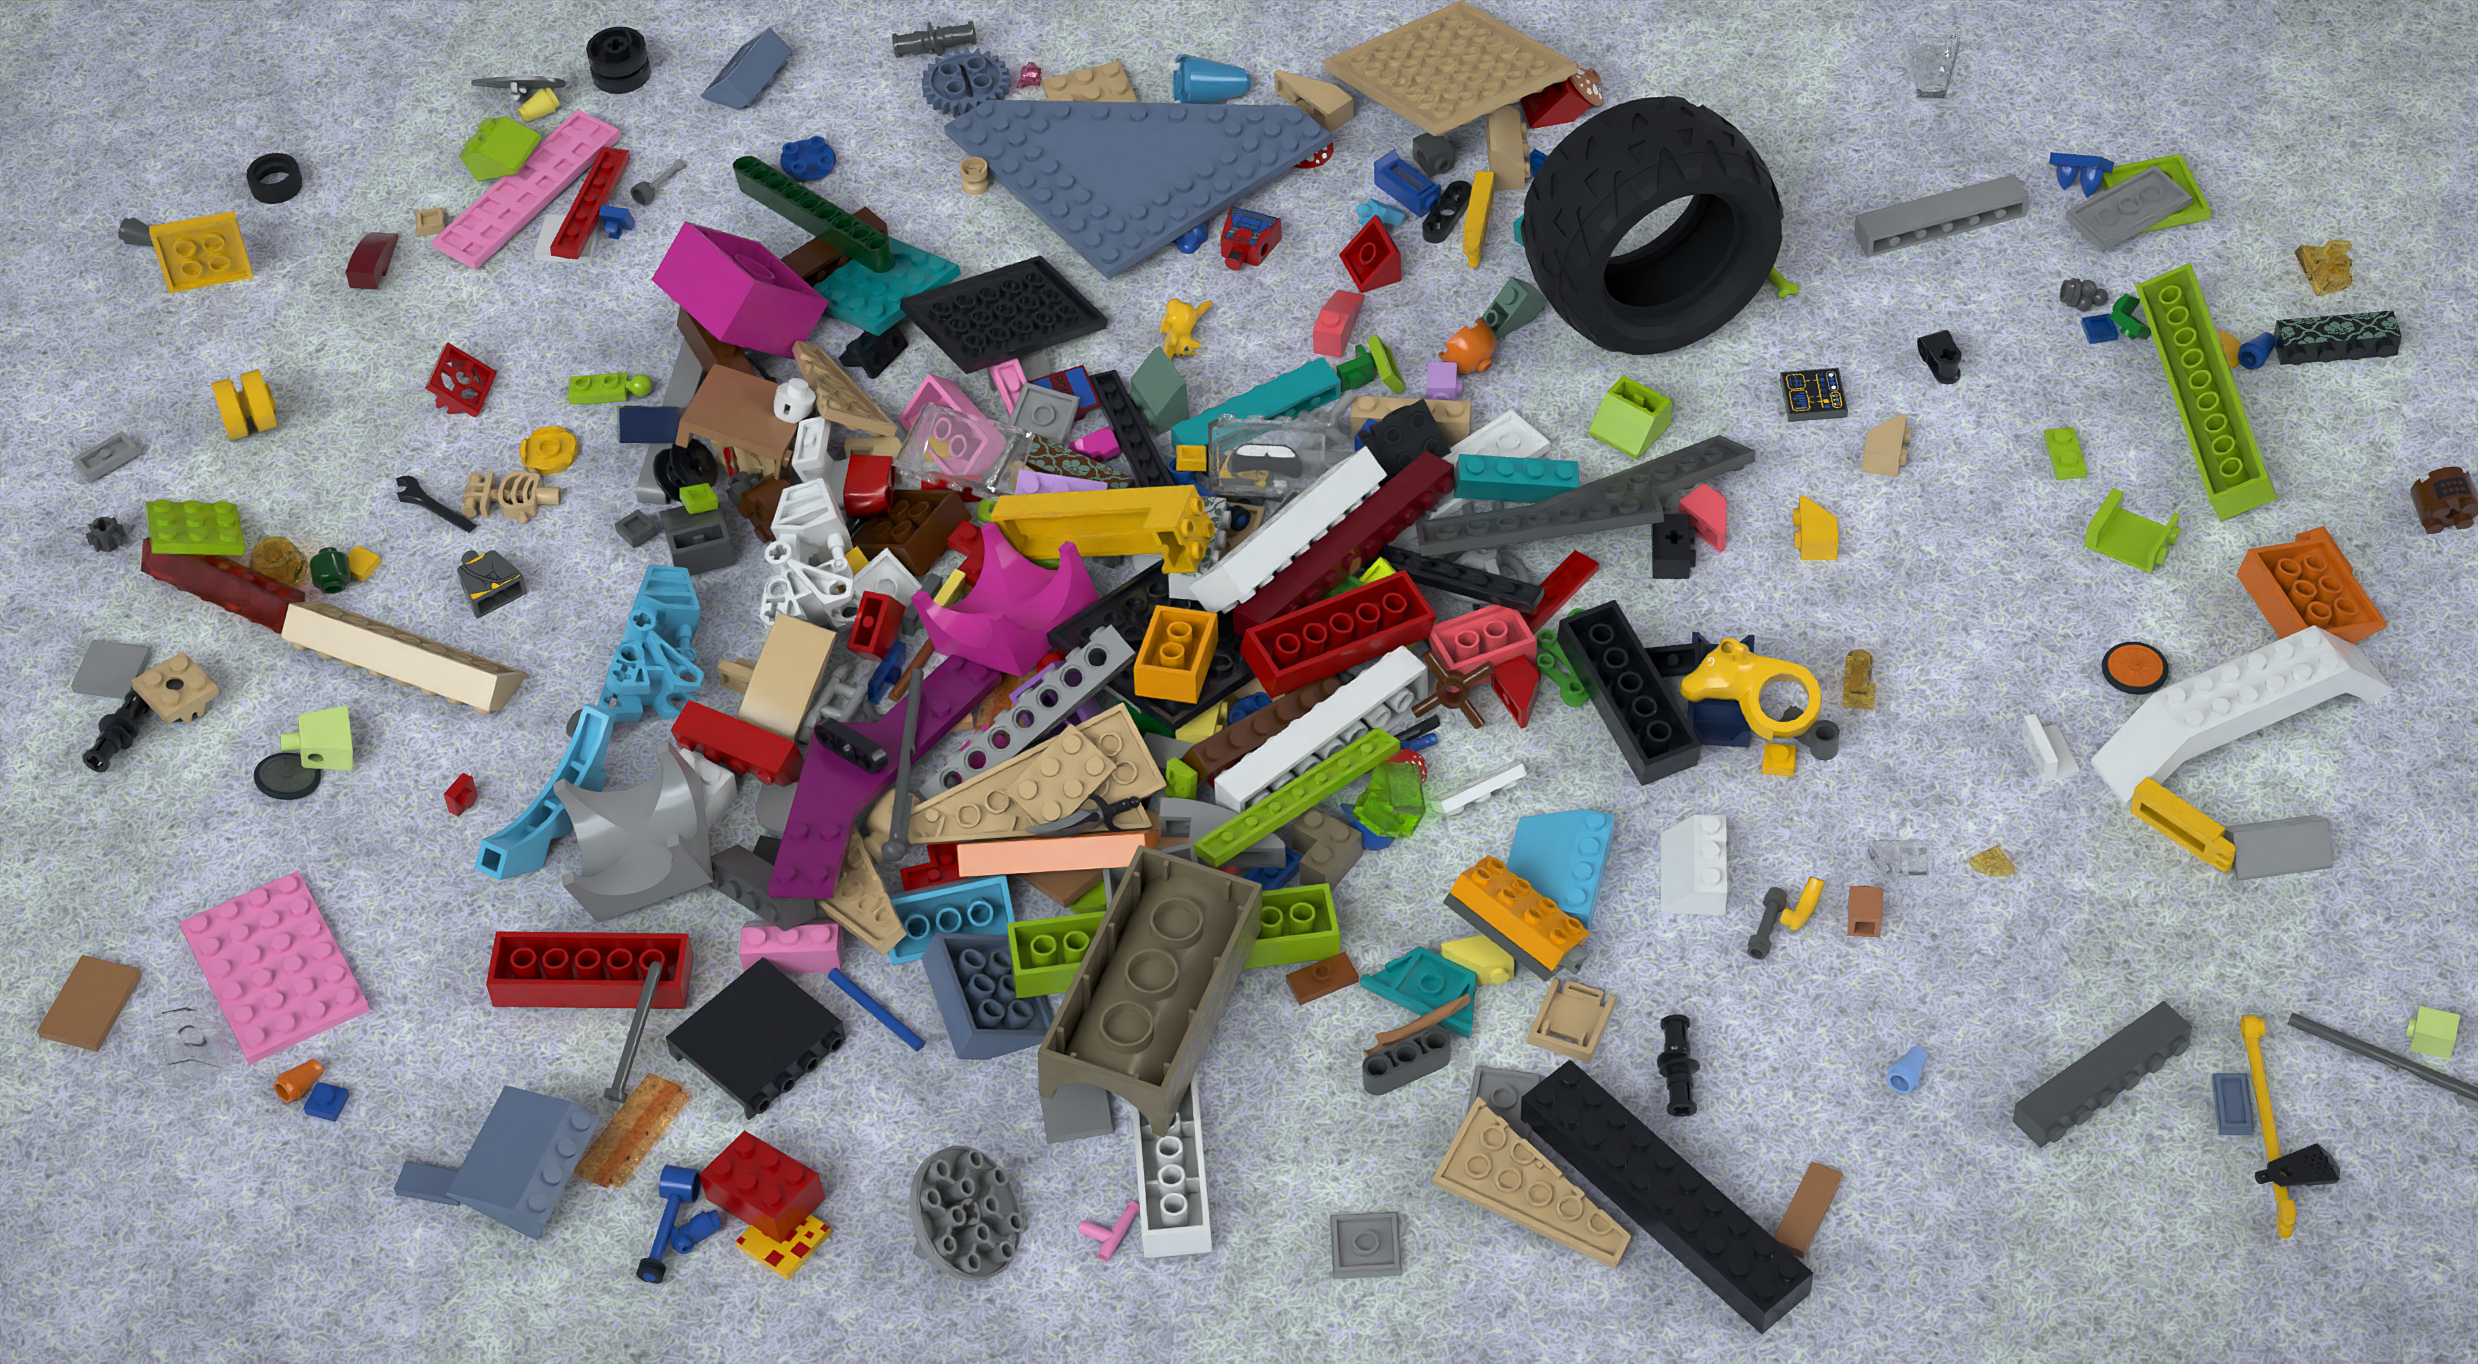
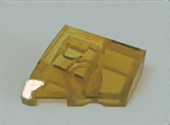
[2294,239,2352,296]

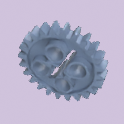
[921,48,1011,118]

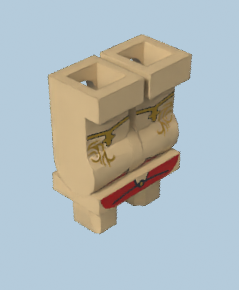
[710,440,795,484]

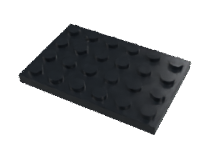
[900,255,1108,374]

